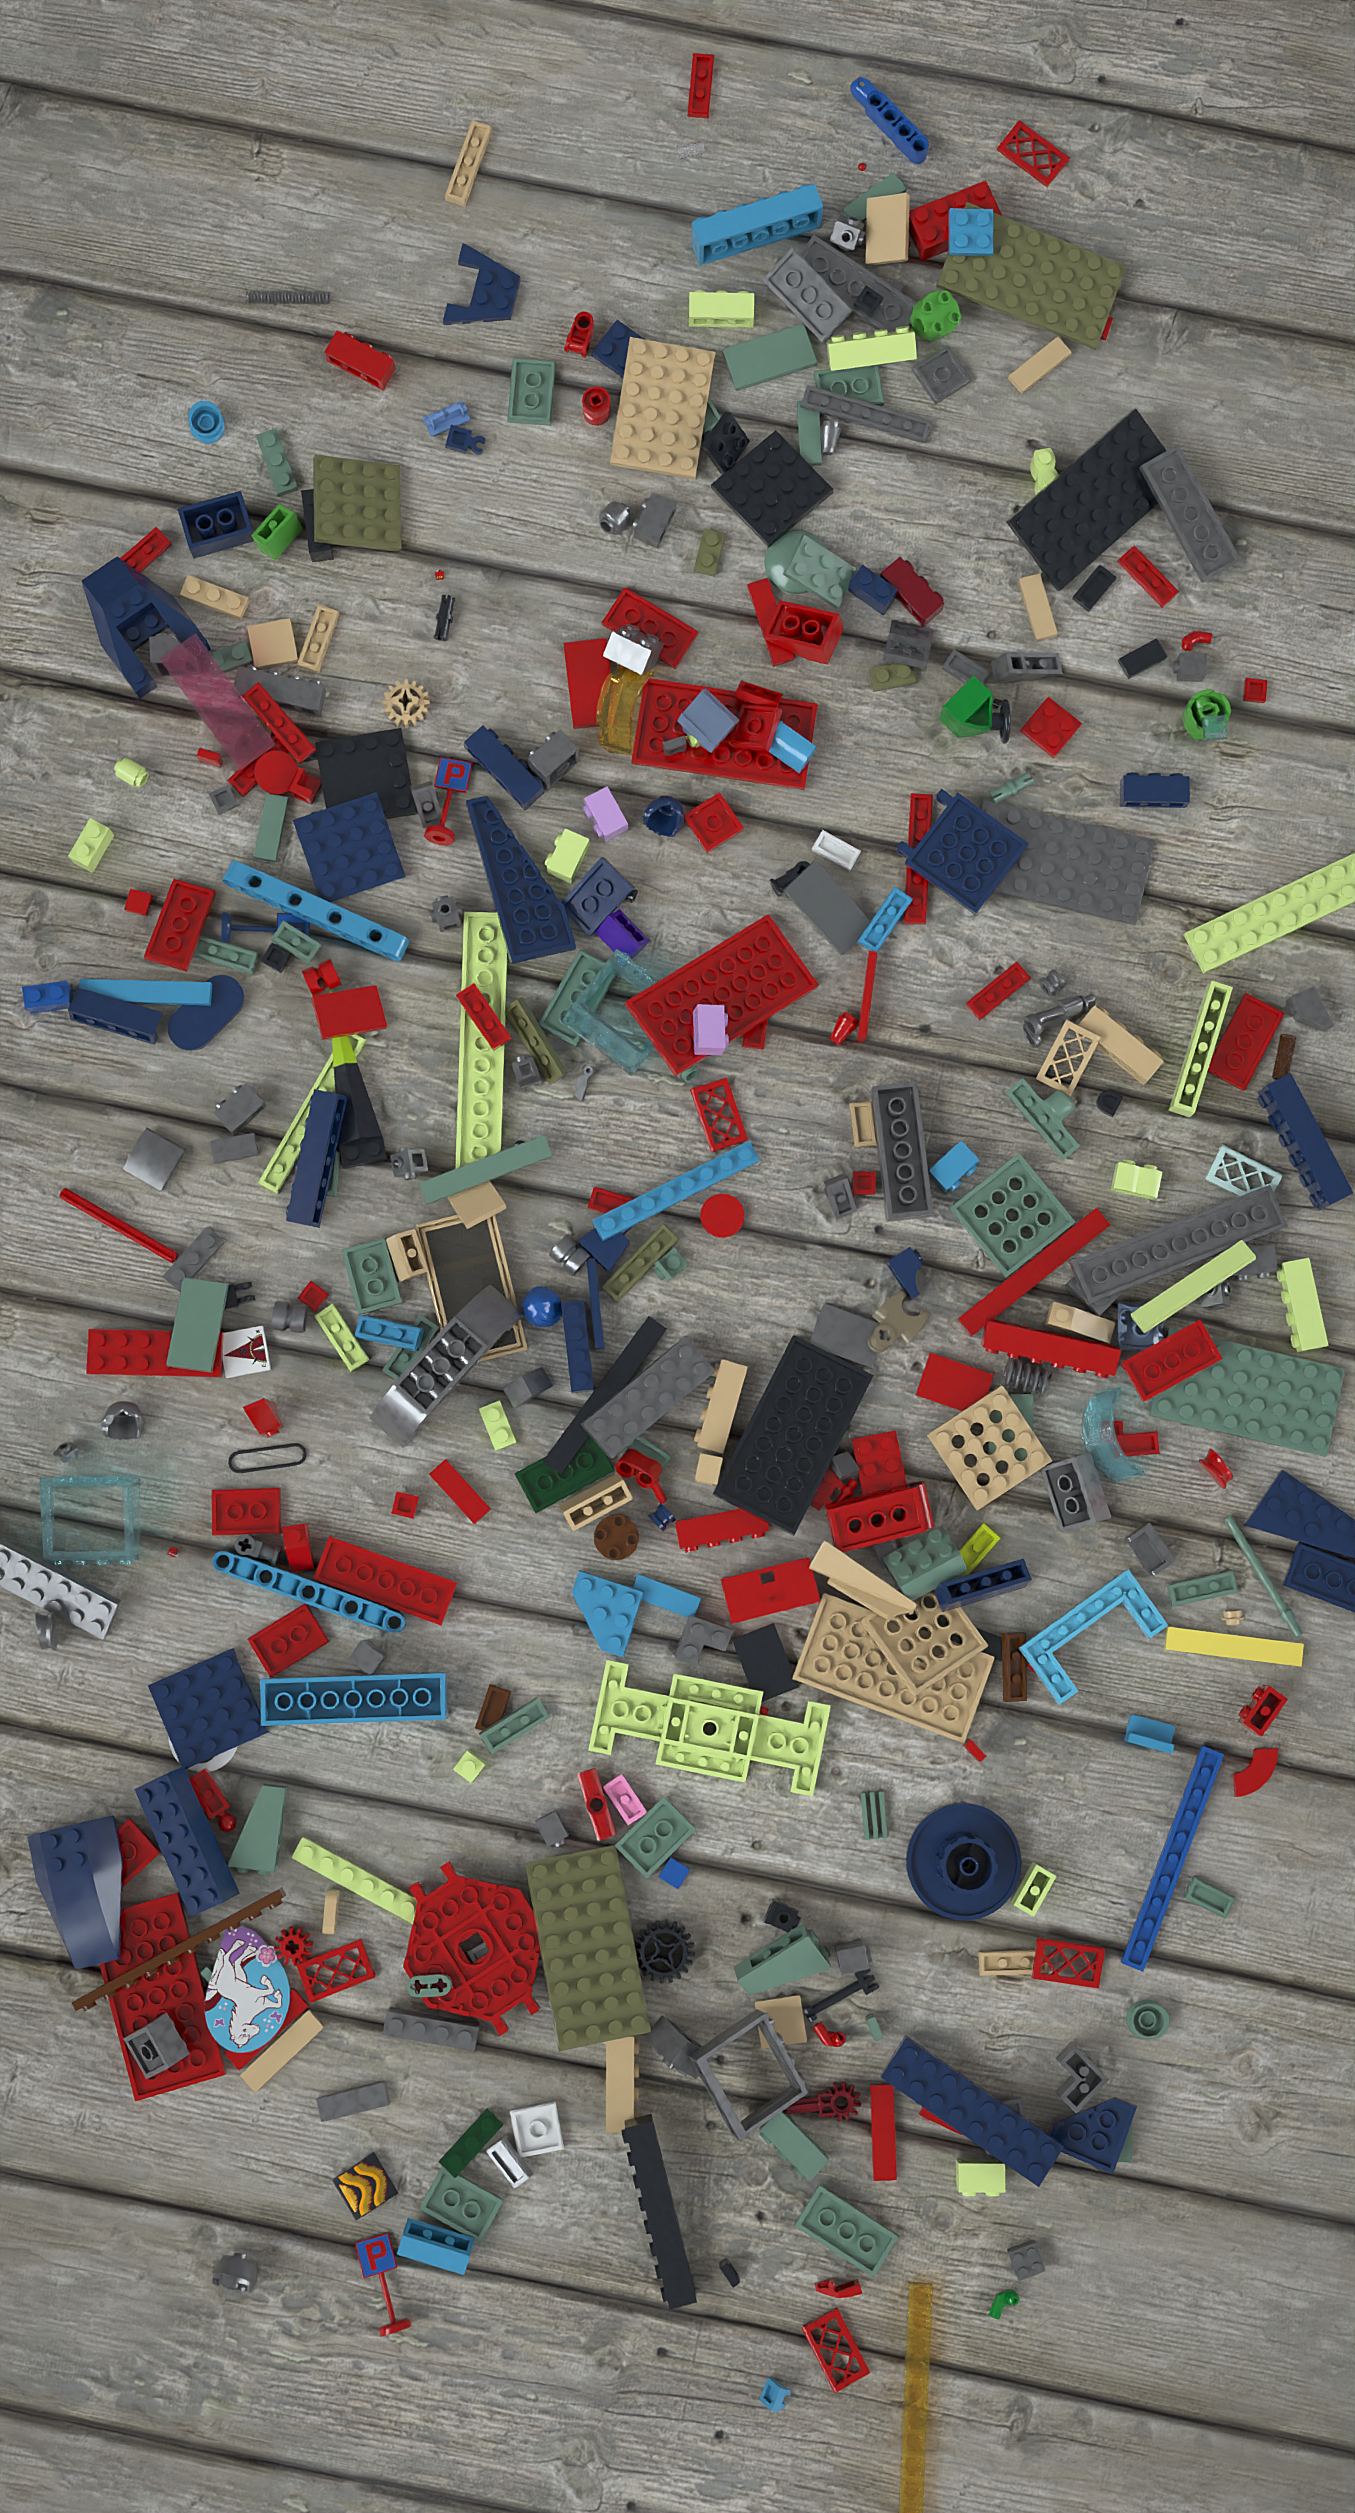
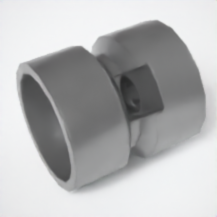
[549,1234,591,1277]
[272,1301,308,1334]

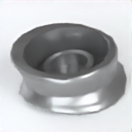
[35,1612,57,1651]

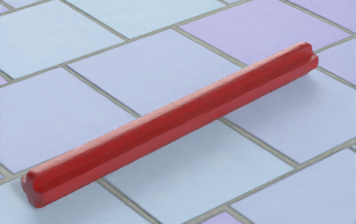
[59,1188,178,1263]

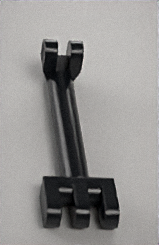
[802,1968,879,2023]

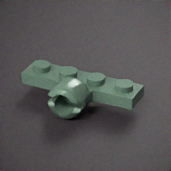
[1006,1078,1080,1160]

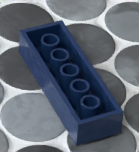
[1258,1073,1353,1211]
[134,1766,240,1917]

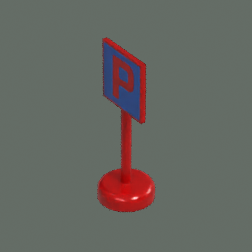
[424,757,473,846]
[355,2232,412,2337]

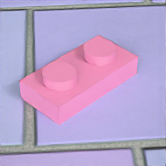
[603,1774,647,1825]

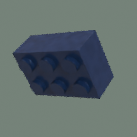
[177,491,254,559]

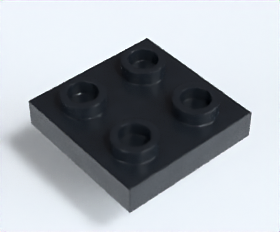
[701,411,750,474]

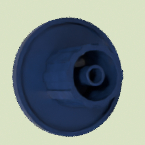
[906,1803,1022,1921]

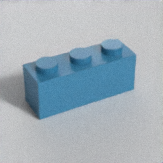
[397,2218,475,2275]

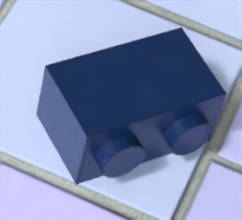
[848,565,898,615]

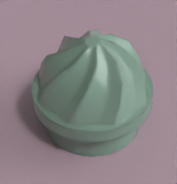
[678,1064,699,1082]

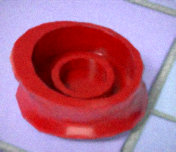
[1198,1448,1233,1489]

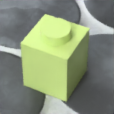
[453,1749,487,1783]

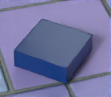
[658,1857,690,1889]

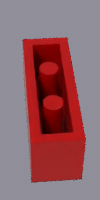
[324,330,396,390]

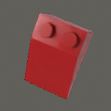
[763,600,844,665]

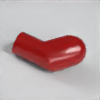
[1181,631,1212,651]

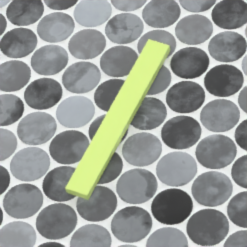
[258,1034,366,1194]

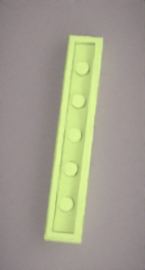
[1131,1240,1256,1333]

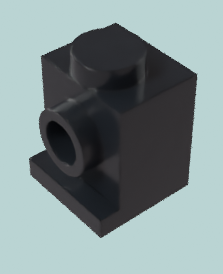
[763,1898,801,1933]

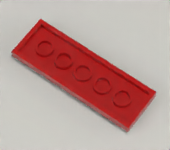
[86,1329,224,1378]
[313,1536,458,1626]

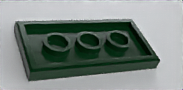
[514,1435,615,1513]

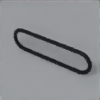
[228,1443,307,1473]

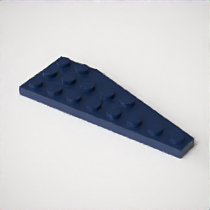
[466,796,576,964]

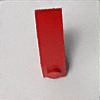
[243,1398,284,1438]

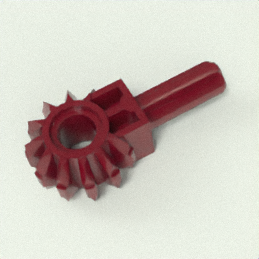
[785,2080,861,2122]

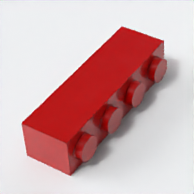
[675,1509,769,1553]

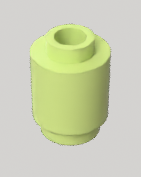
[114,757,149,788]

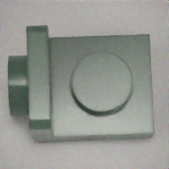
[653,1247,689,1282]

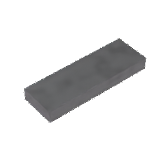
[316,2081,390,2122]

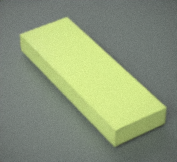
[314,1303,370,1372]

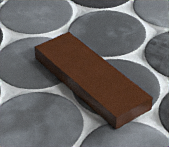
[1002,1632,1027,1702]

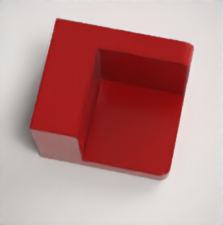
[289,767,322,805]

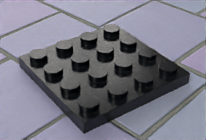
[711,430,833,548]

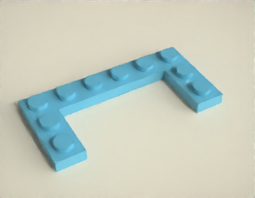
[1019,1569,1168,1705]

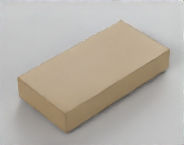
[849,1101,877,1148]

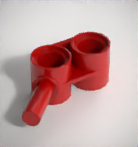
[615,1449,668,1504]

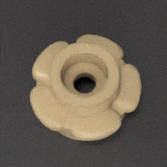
[1221,1609,1244,1625]

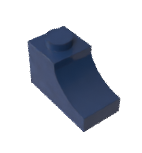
[886,1247,923,1301]

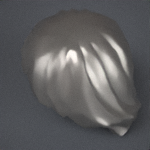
[101,1401,145,1440]

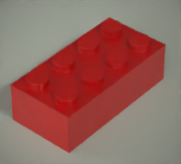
[909,180,1002,261]

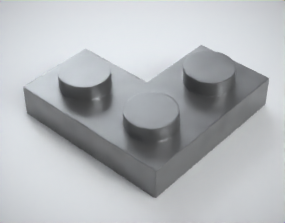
[674,1614,733,1665]

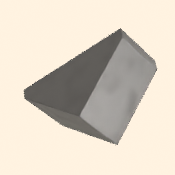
[503,1367,553,1409]

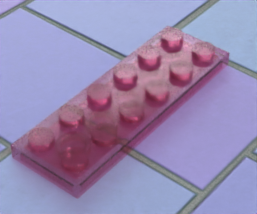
[160,633,275,770]

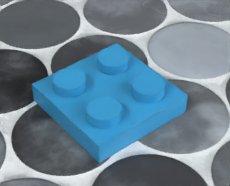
[949,208,993,256]

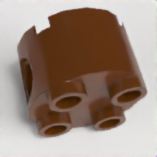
[594,1515,639,1560]

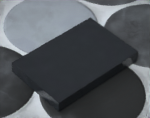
[731,1623,799,1702]

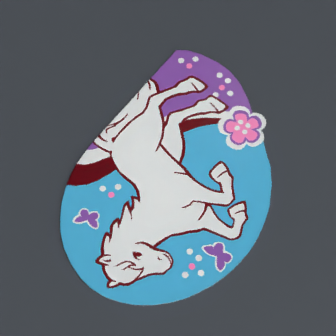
[205,1927,290,2053]

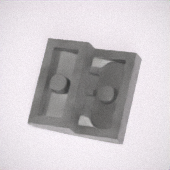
[883,620,934,669]
[123,1128,186,1191]

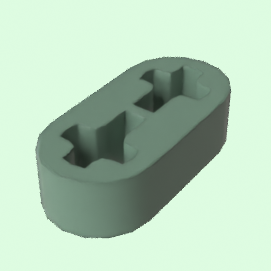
[407,1973,452,1998]

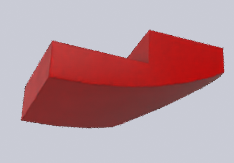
[814,2277,863,2298]

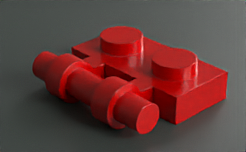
[810,1465,858,1517]

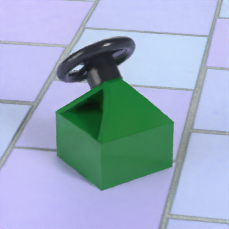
[939,676,1011,744]

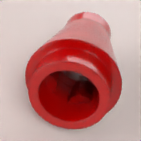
[829,1011,859,1046]

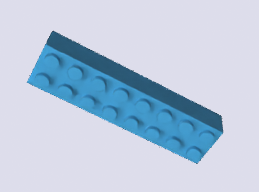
[260,1672,448,1726]

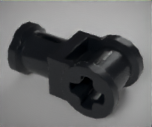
[769,861,810,897]

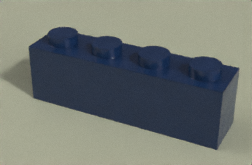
[464,725,544,810]
[561,1300,594,1394]
[934,1558,1032,1612]

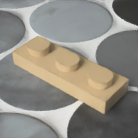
[180,575,250,620]

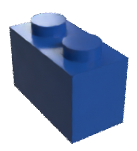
[22,981,73,1014]

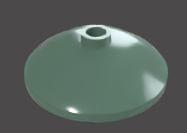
[764,530,827,594]

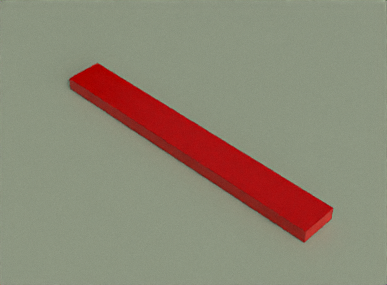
[958,1208,1110,1337]

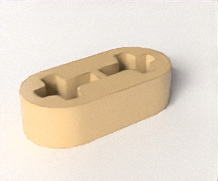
[323,1889,339,1935]

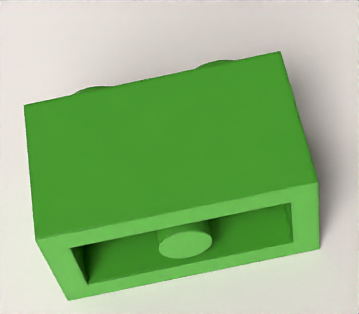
[251,504,303,560]

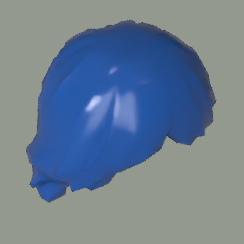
[522,1286,562,1327]

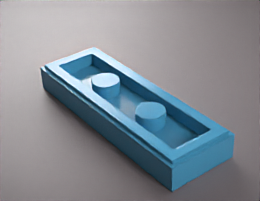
[857,886,913,952]
[354,1315,425,1352]
[633,1574,701,1618]

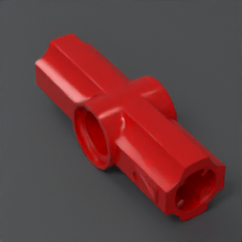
[577,1768,617,1841]

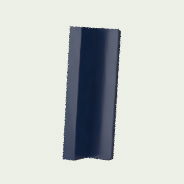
[68,988,162,1045]

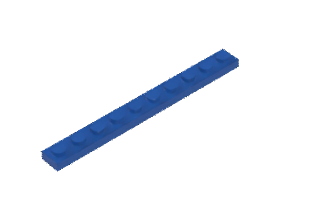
[1120,1745,1224,1972]

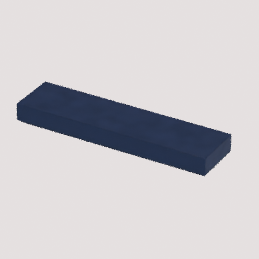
[586,1258,604,1350]

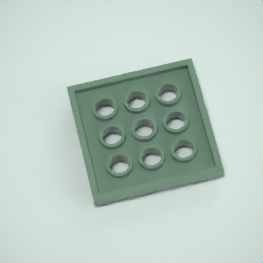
[949,1153,1075,1278]

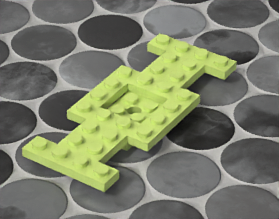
[588,1659,831,1796]

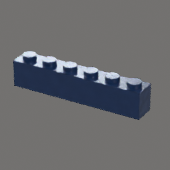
[286,1089,348,1228]

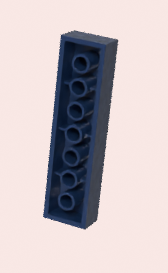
[880,2035,1064,2187]

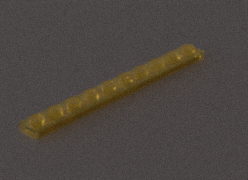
[898,2282,933,2513]

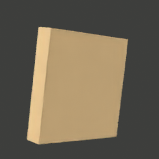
[247,618,299,670]
[447,1181,506,1229]
[754,1994,807,2049]

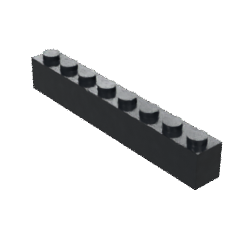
[621,2114,697,2309]

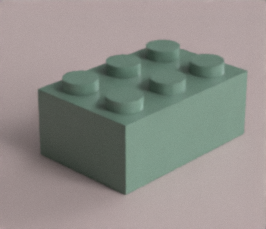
[882,1525,968,1601]

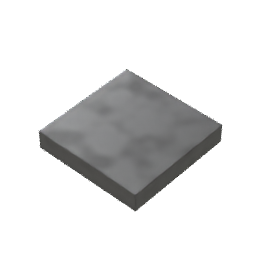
[912,345,972,405]

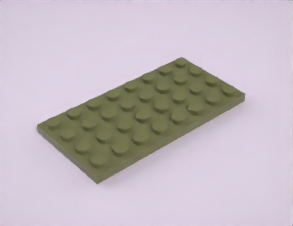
[936,202,1126,350]
[525,1845,651,2051]

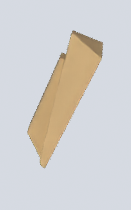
[809,1541,917,1619]

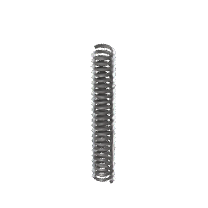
[245,290,330,304]

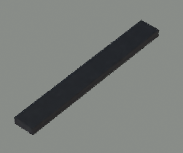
[543,1316,667,1475]

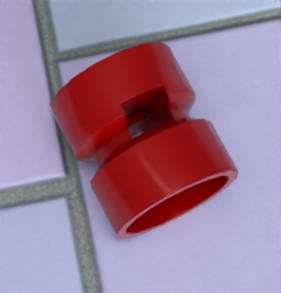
[582,386,611,426]
[302,959,342,996]

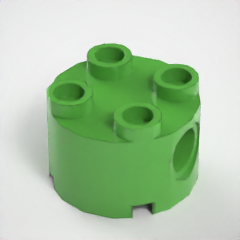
[910,290,961,341]
[1182,689,1231,740]

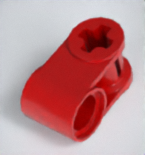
[564,311,594,358]

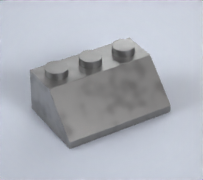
[1041,1452,1111,1532]

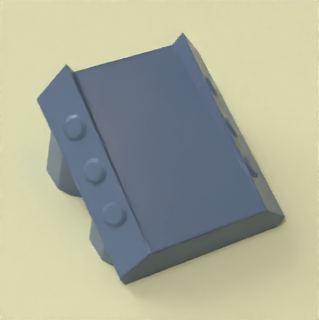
[677,688,739,753]
[1118,1300,1165,1350]

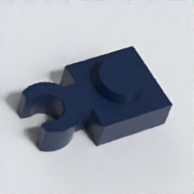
[445,425,486,455]

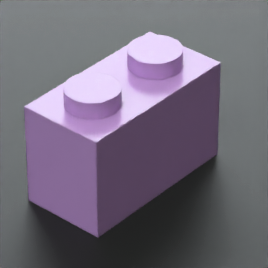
[582,786,628,842]
[693,1004,729,1055]

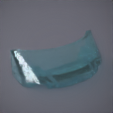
[1081,1387,1145,1482]

